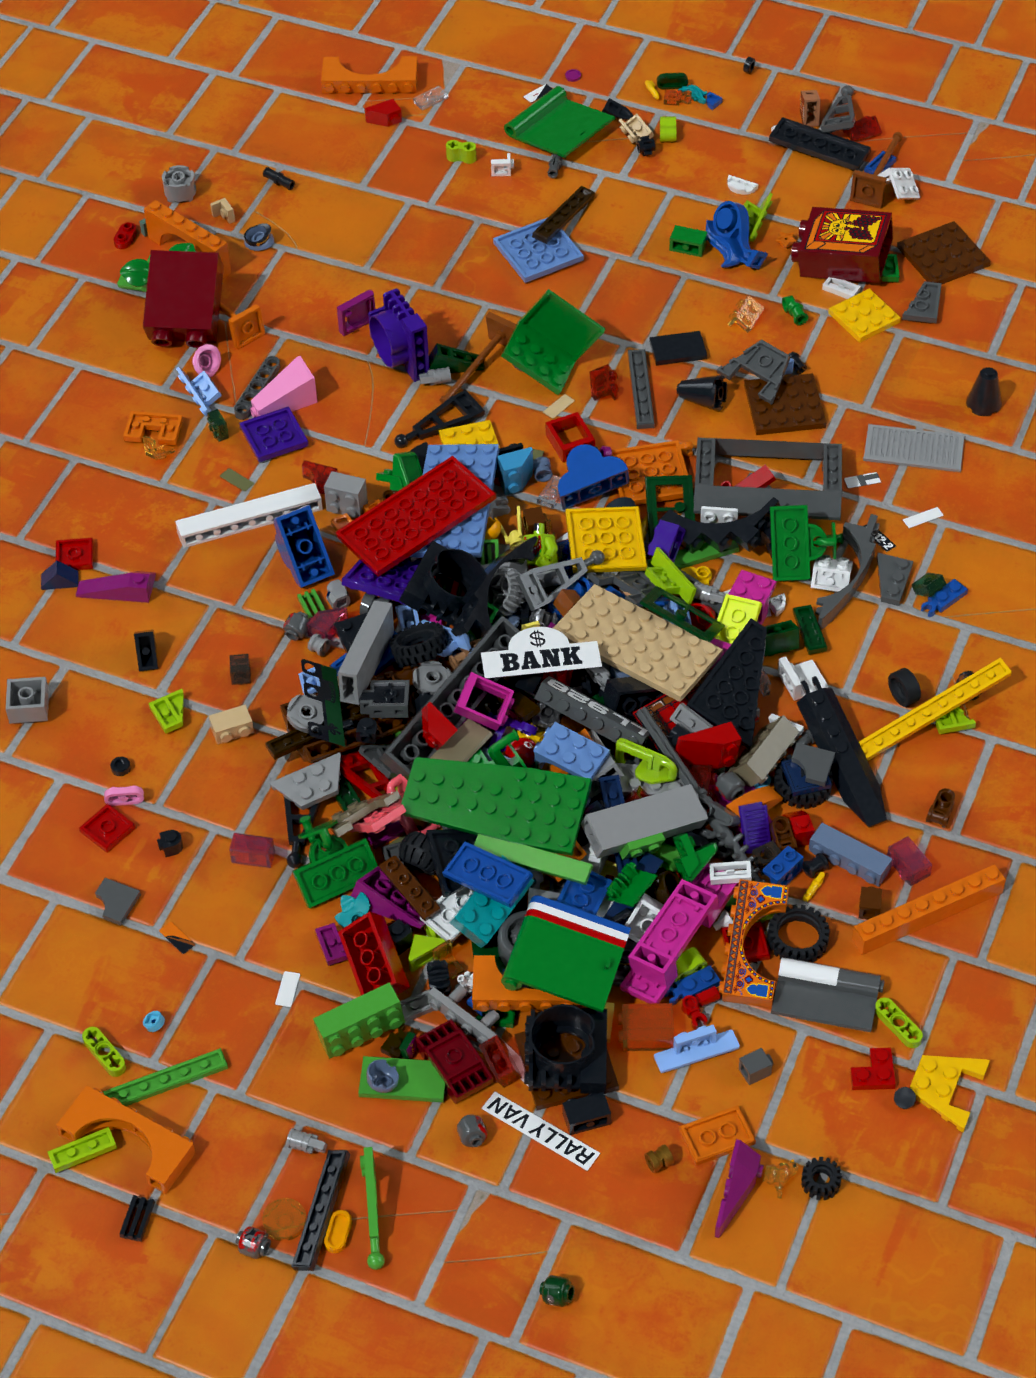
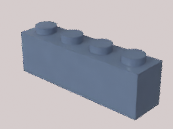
[809,823,893,887]

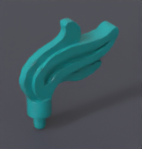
[678,85,707,104]

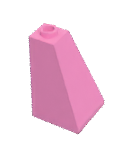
[250,356,317,418]

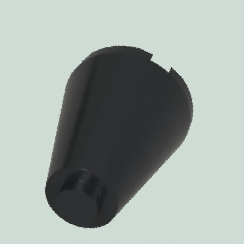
[966,367,1002,416]
[677,375,727,411]

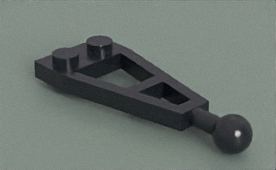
[394,390,485,448]
[284,774,321,868]

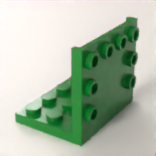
[501,289,605,395]

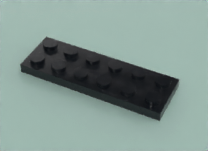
[769,117,871,171]

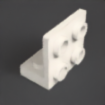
[877,168,920,199]
[700,506,738,523]
[811,555,853,592]
[778,656,828,701]

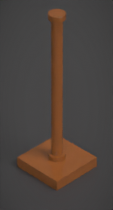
[850,132,903,209]
[440,312,517,404]

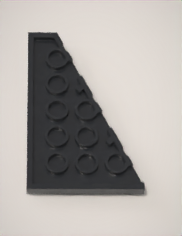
[686,618,767,749]
[426,829,478,897]

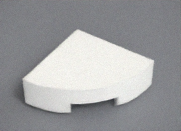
[769,593,786,616]

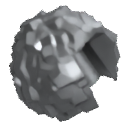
[529,608,558,627]
[531,702,561,732]

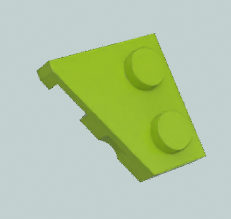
[148,689,184,734]

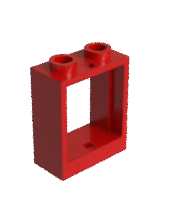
[545,412,595,463]

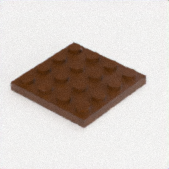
[897,221,991,285]
[744,373,827,435]
[514,1032,619,1111]

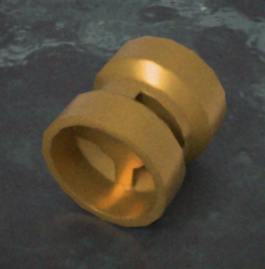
[644,1144,674,1173]

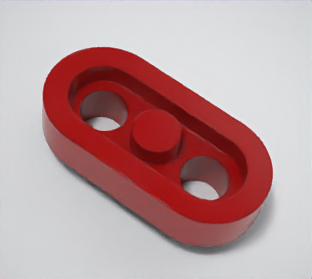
[113,222,137,249]

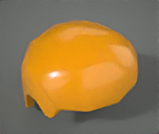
[484,517,502,540]

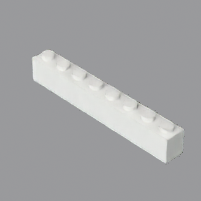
[175,483,323,548]

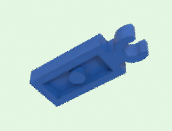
[921,579,968,617]
[664,966,721,1006]

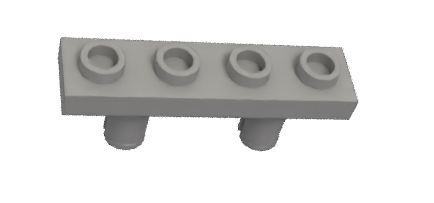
[428,985,500,1051]

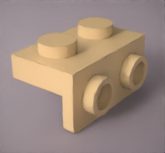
[618,114,654,144]

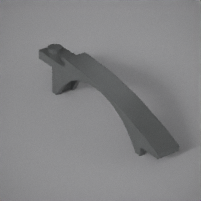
[815,514,880,630]

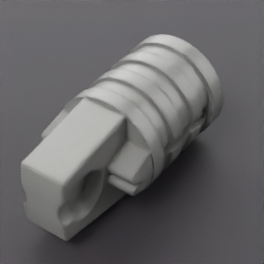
[419,367,451,385]
[694,581,726,604]
[286,1128,327,1154]

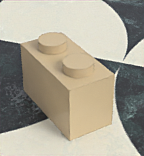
[209,704,254,744]

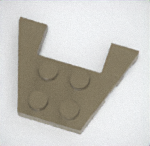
[330,791,401,837]

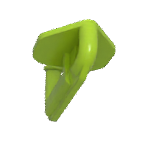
[615,738,677,784]

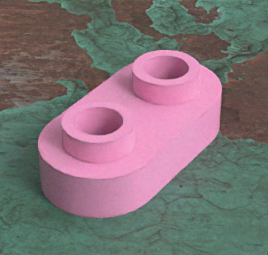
[104,786,144,806]

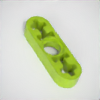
[875,998,923,1048]
[82,1027,126,1077]

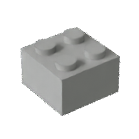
[324,471,368,518]
[6,677,49,724]

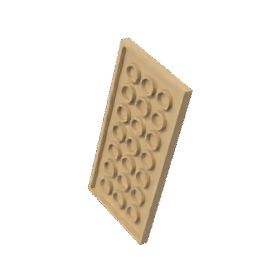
[553,584,723,702]

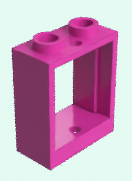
[453,672,515,731]

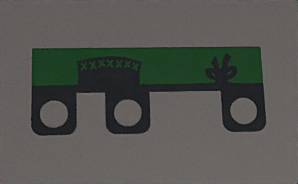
[301,659,345,747]

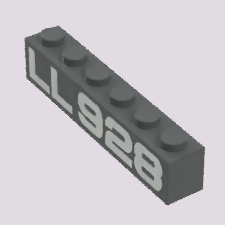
[534,676,650,747]

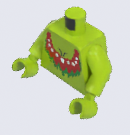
[523,523,558,567]

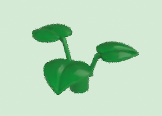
[120,243,196,287]

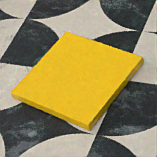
[565,506,647,573]

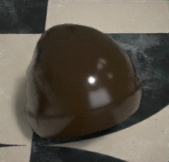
[649,870,680,904]

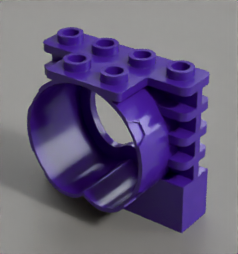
[368,288,429,382]

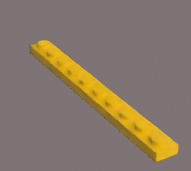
[859,657,1012,761]

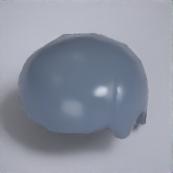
[366,1059,399,1093]

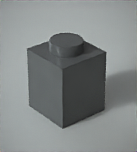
[739,1048,773,1085]

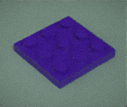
[239,406,309,462]

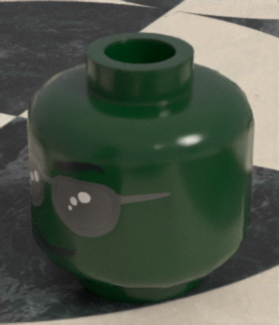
[539,1275,575,1307]

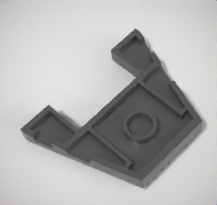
[717,340,790,405]
[588,571,655,607]

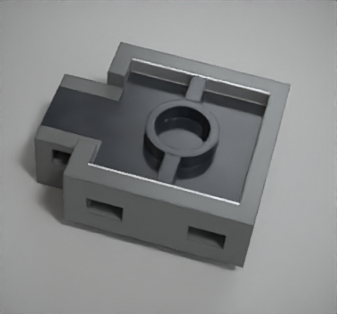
[360,680,410,718]

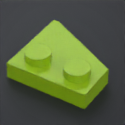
[934,707,976,734]

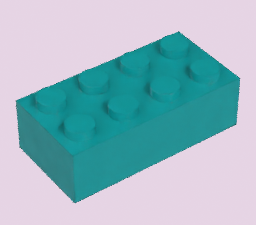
[449,855,534,948]

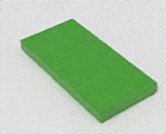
[358,1056,446,1103]

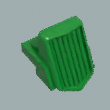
[376,451,423,491]
[672,833,718,883]

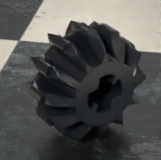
[427,960,451,995]

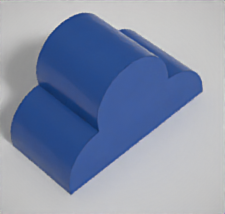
[558,444,630,510]
[274,505,335,588]

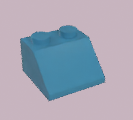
[497,447,533,495]

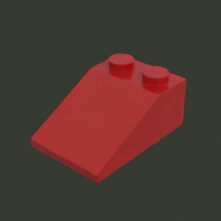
[675,722,742,769]

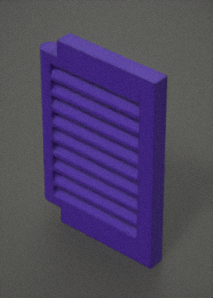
[738,802,772,854]

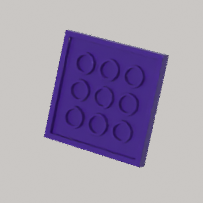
[342,558,421,605]

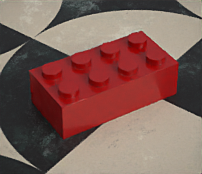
[338,911,410,996]

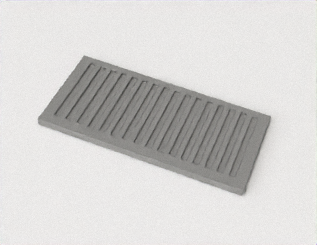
[863,424,964,472]

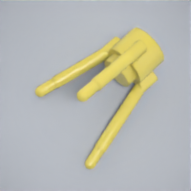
[501,505,523,547]

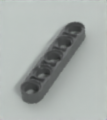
[234,356,280,420]

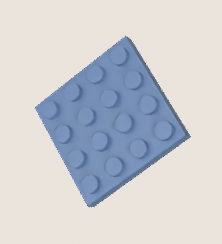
[493,218,584,283]

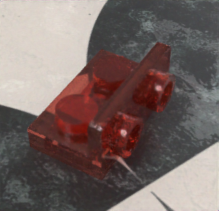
[843,115,882,142]
[589,364,619,401]

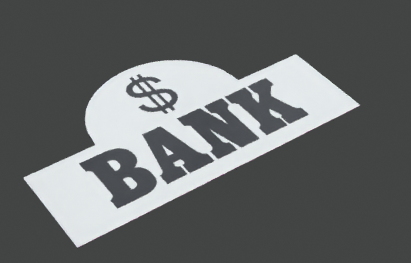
[481,627,602,678]

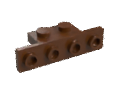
[379,855,440,921]

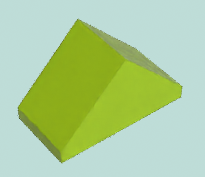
[408,934,446,972]

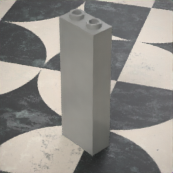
[338,600,394,705]
[581,784,708,859]

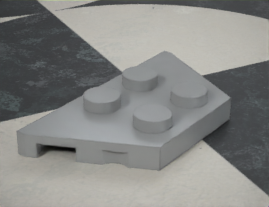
[270,752,342,810]

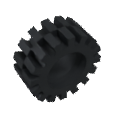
[801,1157,842,1200]

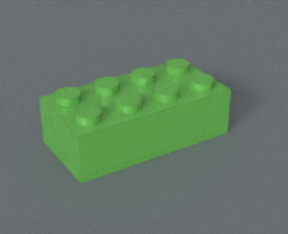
[313,982,405,1059]

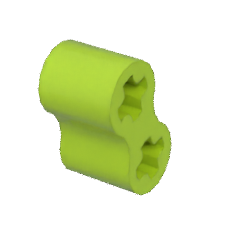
[660,116,676,142]
[446,140,477,164]
[674,947,708,982]

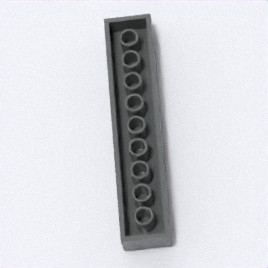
[378,616,520,780]

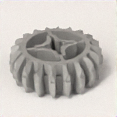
[487,567,524,617]

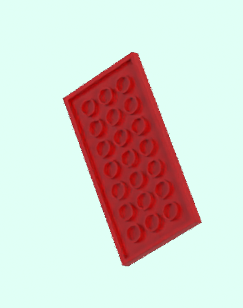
[335,456,497,577]

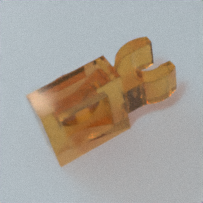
[663,89,692,106]

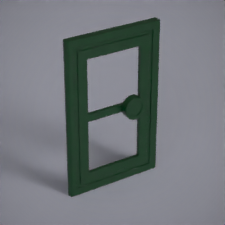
[645,475,695,544]
[639,586,725,642]

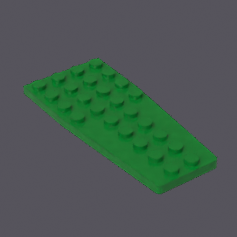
[401,757,592,856]

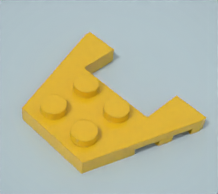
[910,1055,990,1133]

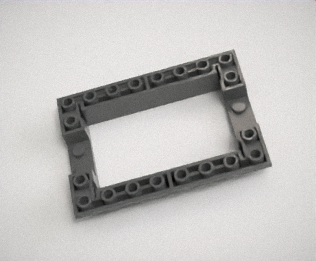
[694,437,842,520]

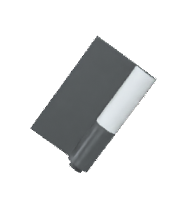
[771,957,885,1032]

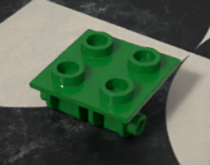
[606,862,657,907]

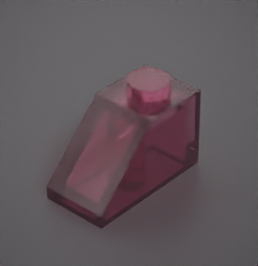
[307,607,348,640]

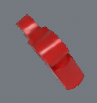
[681,986,721,1030]

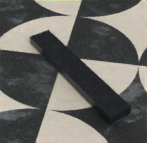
[291,1150,350,1271]

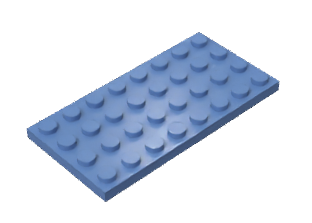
[409,444,500,558]

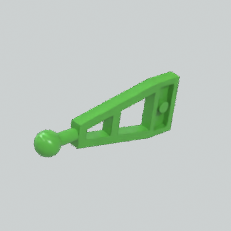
[360,1147,385,1270]

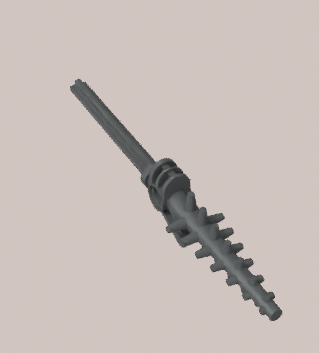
[636,707,766,883]

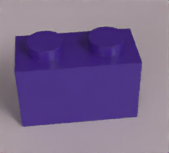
[647,520,686,563]

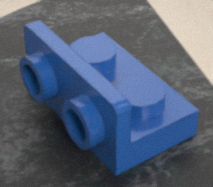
[763,846,804,885]

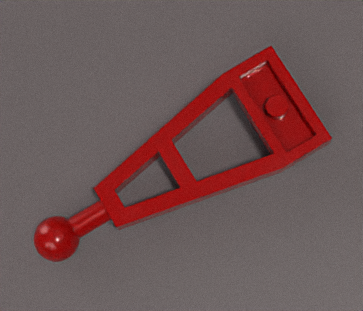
[340,751,389,798]

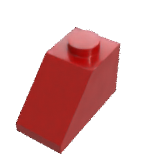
[364,99,402,127]
[422,702,458,750]
[782,810,815,847]

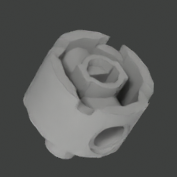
[162,165,197,202]

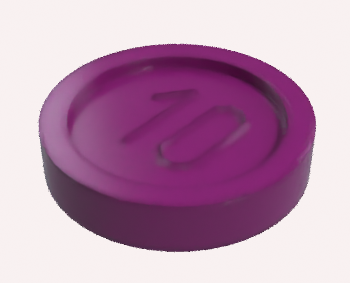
[565,69,581,82]

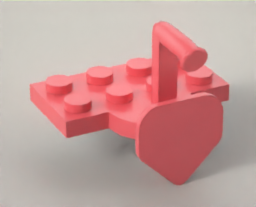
[348,774,441,835]

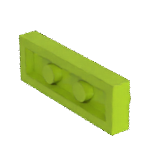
[47,1127,117,1173]

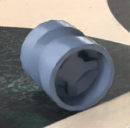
[533,457,553,482]

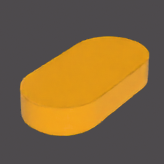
[324,1210,352,1253]

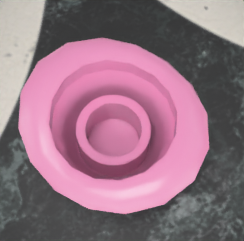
[192,344,221,377]

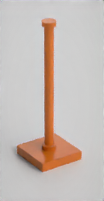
[220,302,265,349]

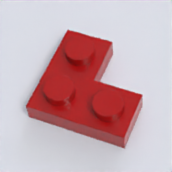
[850,1047,896,1090]

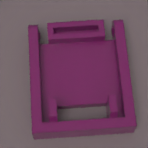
[337,290,375,336]

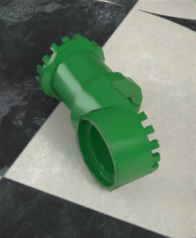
[782,295,809,326]

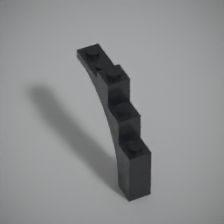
[658,497,780,554]

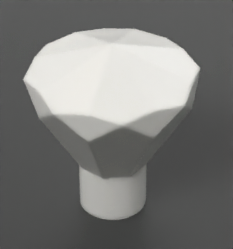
[713,909,734,931]

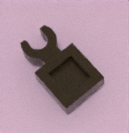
[381,1023,415,1059]

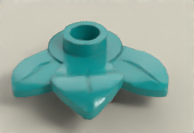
[335,892,370,927]

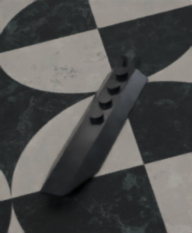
[796,676,887,827]

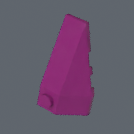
[76,571,156,603]
[351,866,426,929]
[715,1139,764,1238]

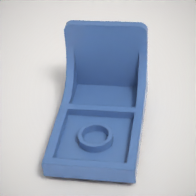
[533,722,610,780]

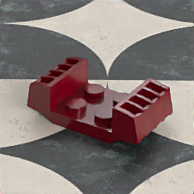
[415,1019,493,1104]

